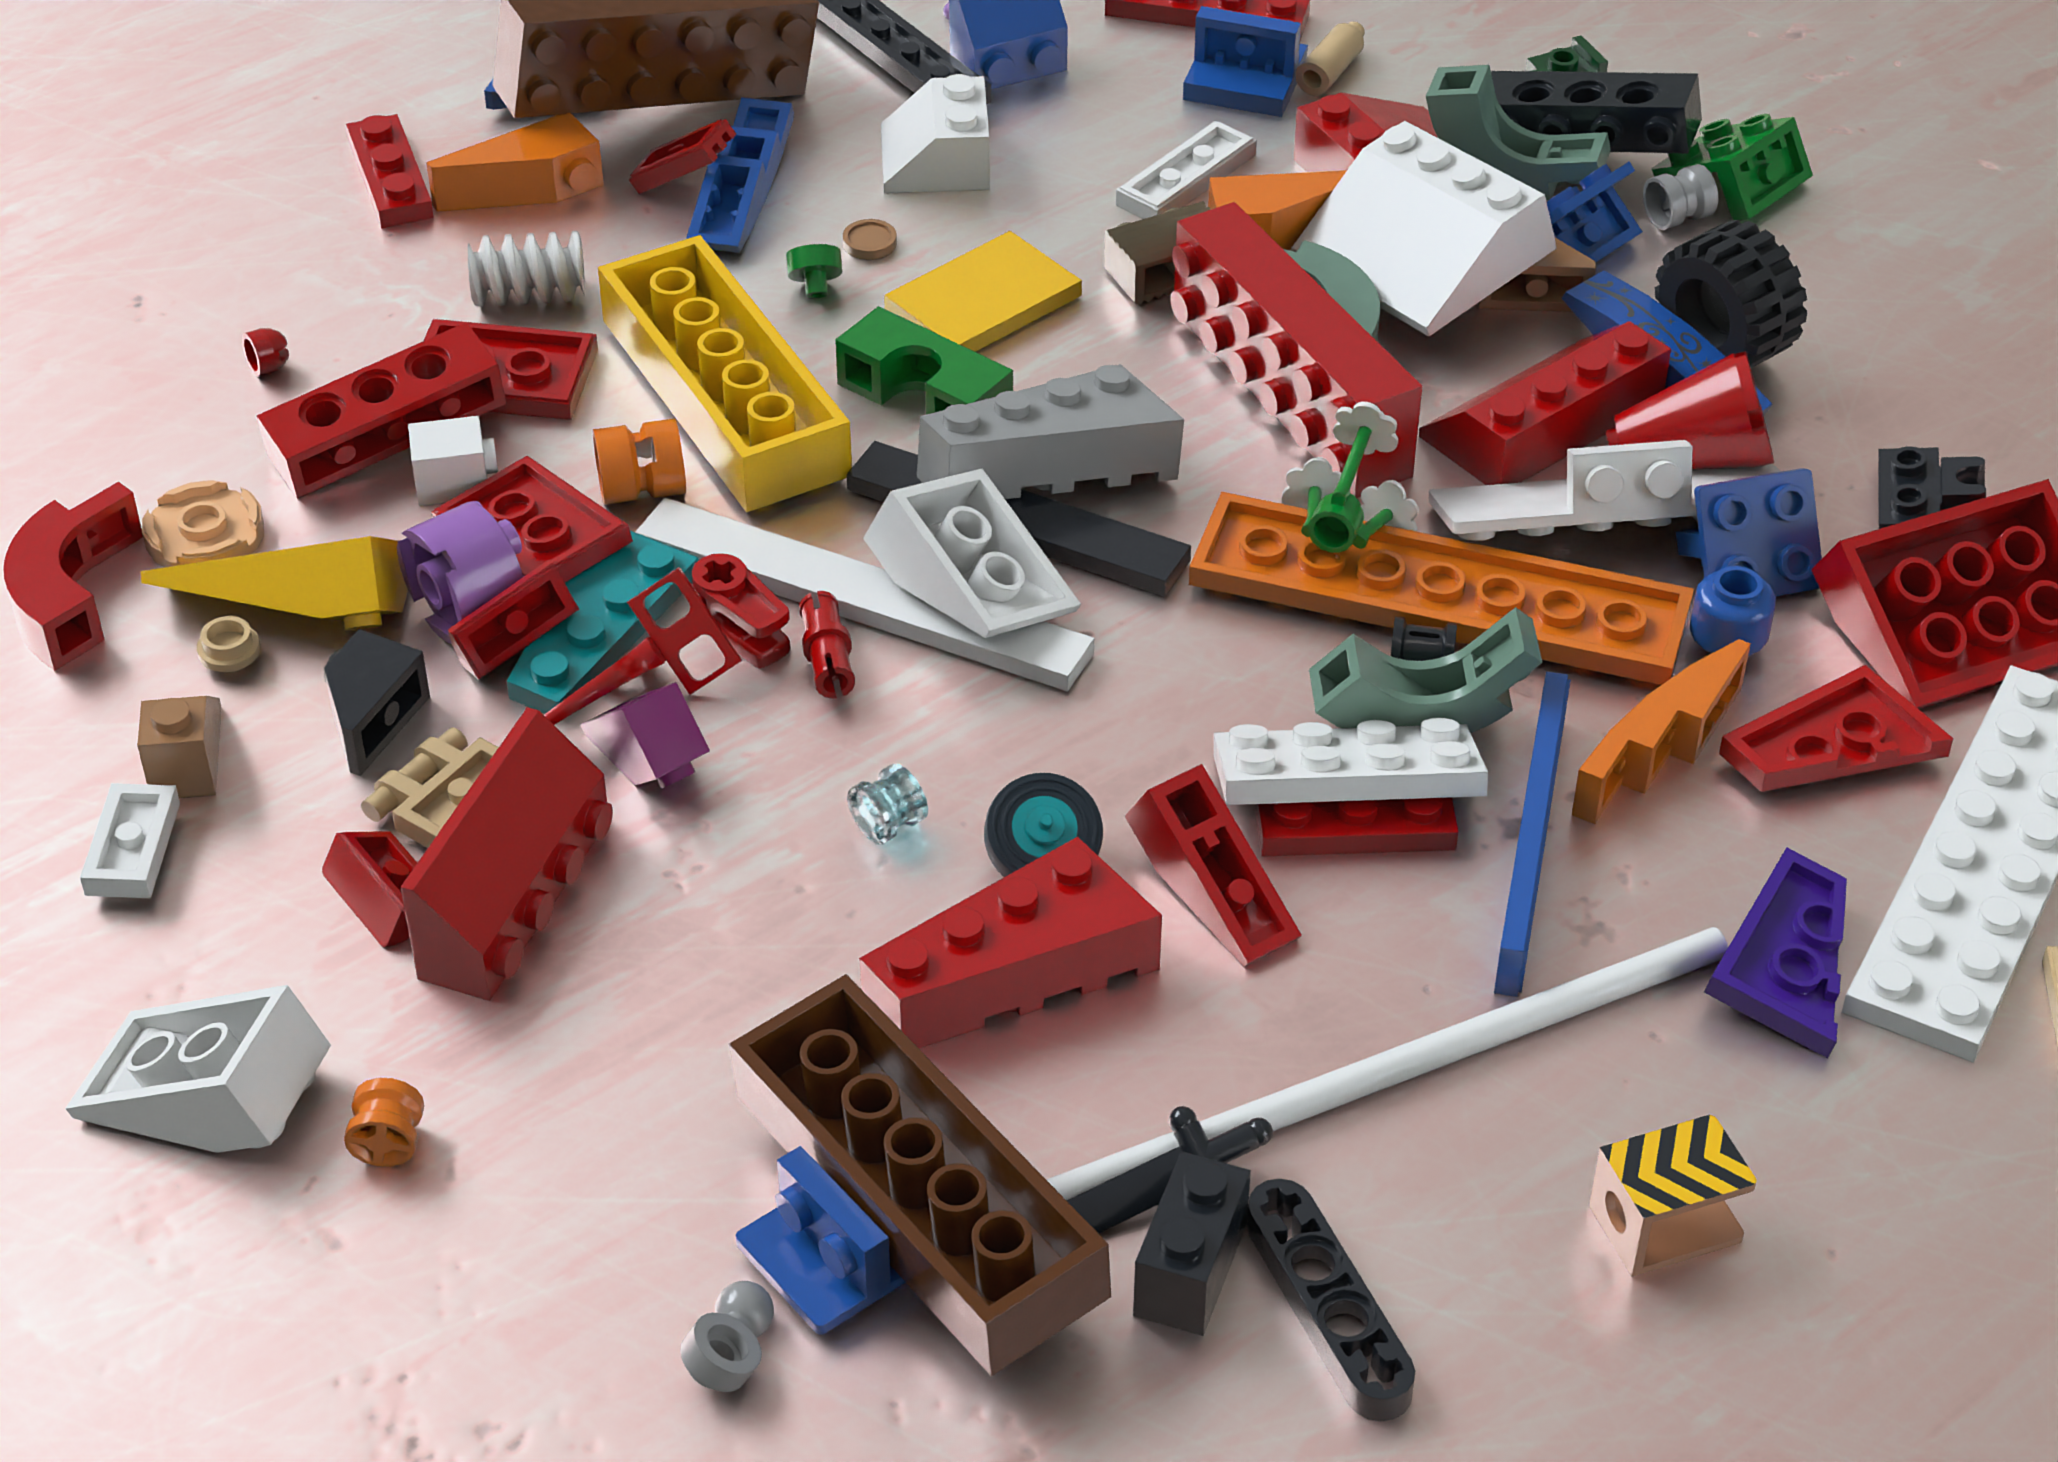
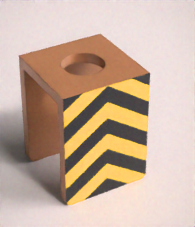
[1589,1115,1757,1277]

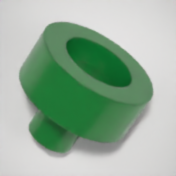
[786,244,843,298]

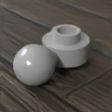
[680,1281,774,1392]

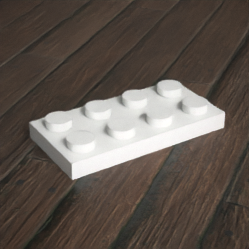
[1214,718,1488,805]

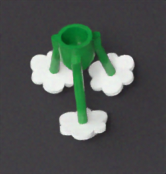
[1281,401,1419,553]

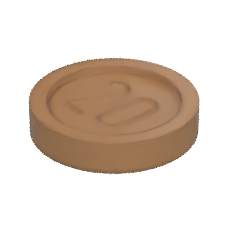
[843,219,897,260]

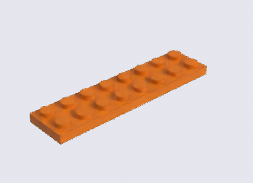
[1188,492,1694,685]

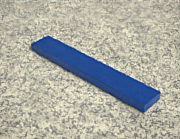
[1494,671,1571,997]

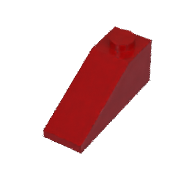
[1125,764,1302,967]

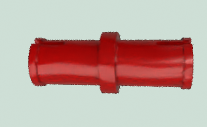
[799,591,855,699]

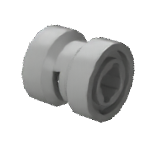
[1643,164,1719,230]

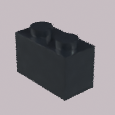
[1133,1151,1251,1336]

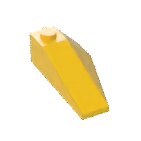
[140,536,408,630]

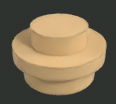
[197,616,261,673]

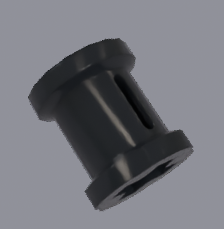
[1390,616,1457,661]

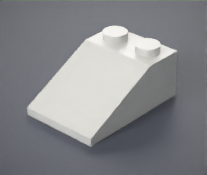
[863,468,1081,638]
[65,985,331,1153]

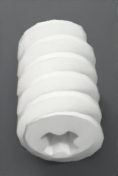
[468,231,585,307]

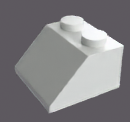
[881,74,990,193]

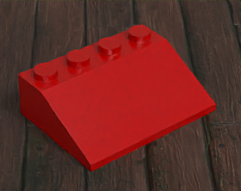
[1811,479,2058,709]

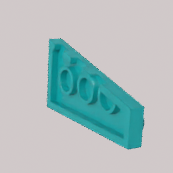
[507,531,699,714]

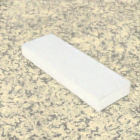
[1116,120,1257,219]

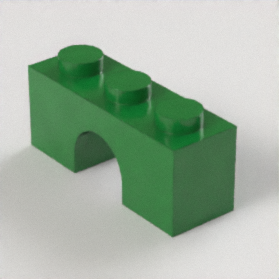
[835,306,1013,415]

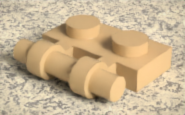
[361,727,499,848]

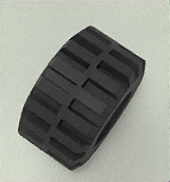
[1655,220,1807,368]

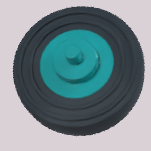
[984,773,1103,877]

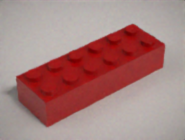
[1170,202,1422,498]

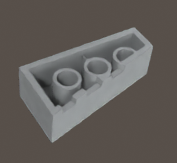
[917,364,1184,499]

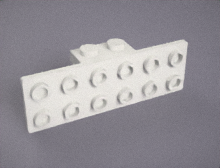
[1429,440,1781,540]

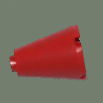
[1606,351,1775,470]

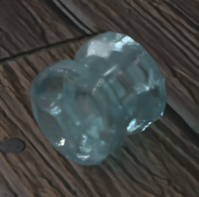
[847,763,928,845]

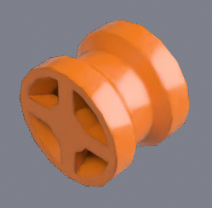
[344,1078,425,1167]

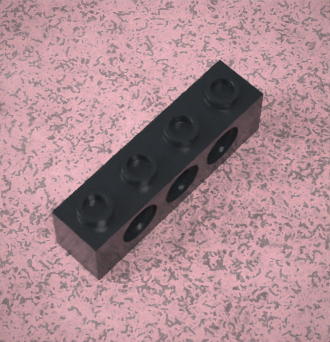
[1491,71,1702,154]

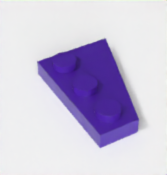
[1704,847,1847,1058]

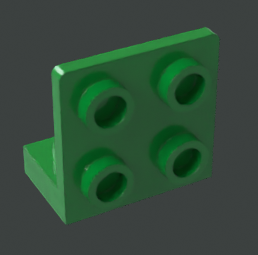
[1651,114,1813,221]

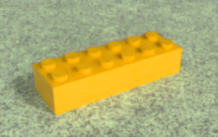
[598,235,852,513]

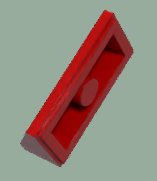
[447,560,579,680]
[322,831,417,947]

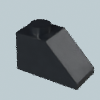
[324,629,430,776]

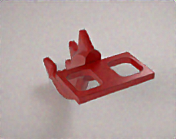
[544,567,742,725]

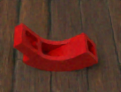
[3,481,143,671]

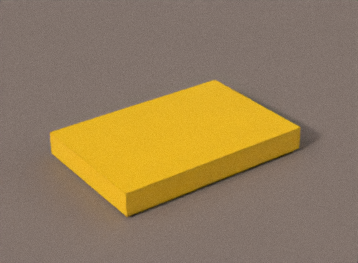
[884,231,1082,352]

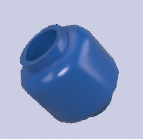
[1690,566,1776,656]

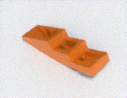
[1571,639,1751,824]

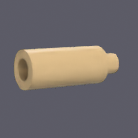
[1295,21,1365,96]

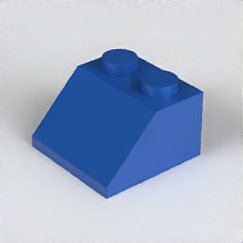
[949,0,1068,89]

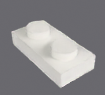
[80,783,180,898]

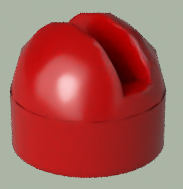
[242,328,289,377]

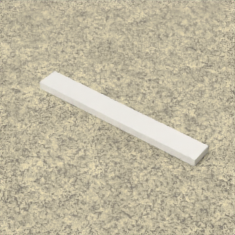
[635,498,1095,692]

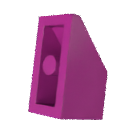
[580,682,710,789]

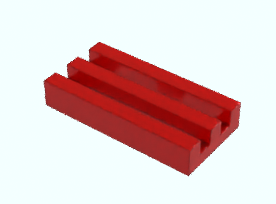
[628,119,736,194]

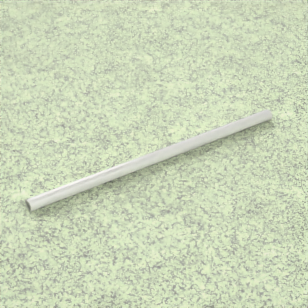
[1046,927,1728,1201]

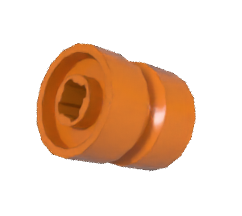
[593,418,686,505]

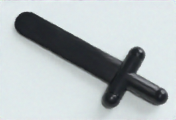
[1067,1106,1273,1234]

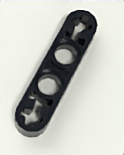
[1247,1179,1416,1421]

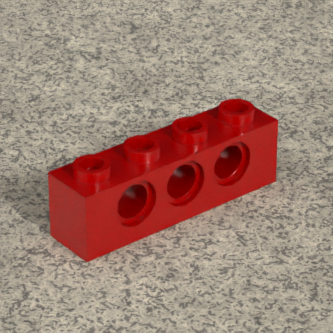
[256,322,506,499]

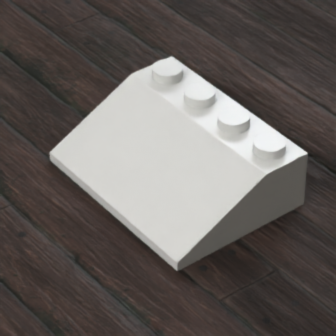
[1292,121,1557,336]

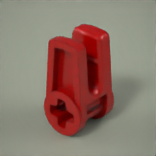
[692,553,791,669]

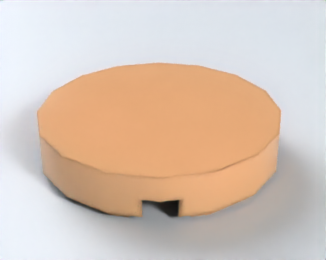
[142,480,264,567]

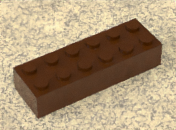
[493,0,819,118]
[729,974,1111,1377]

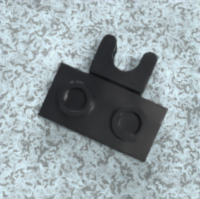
[1878,446,1986,529]

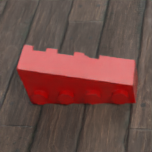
[859,837,1162,1049]

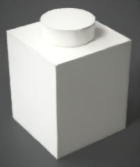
[408,416,498,506]

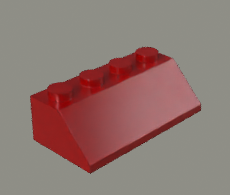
[1419,321,1671,485]
[401,707,613,1001]

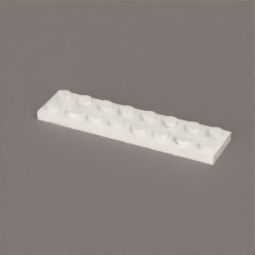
[1841,665,2058,1063]

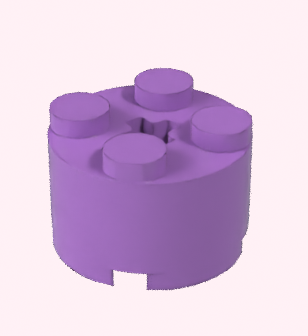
[397,501,524,644]

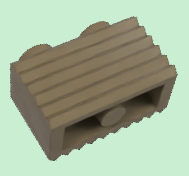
[1104,201,1210,305]

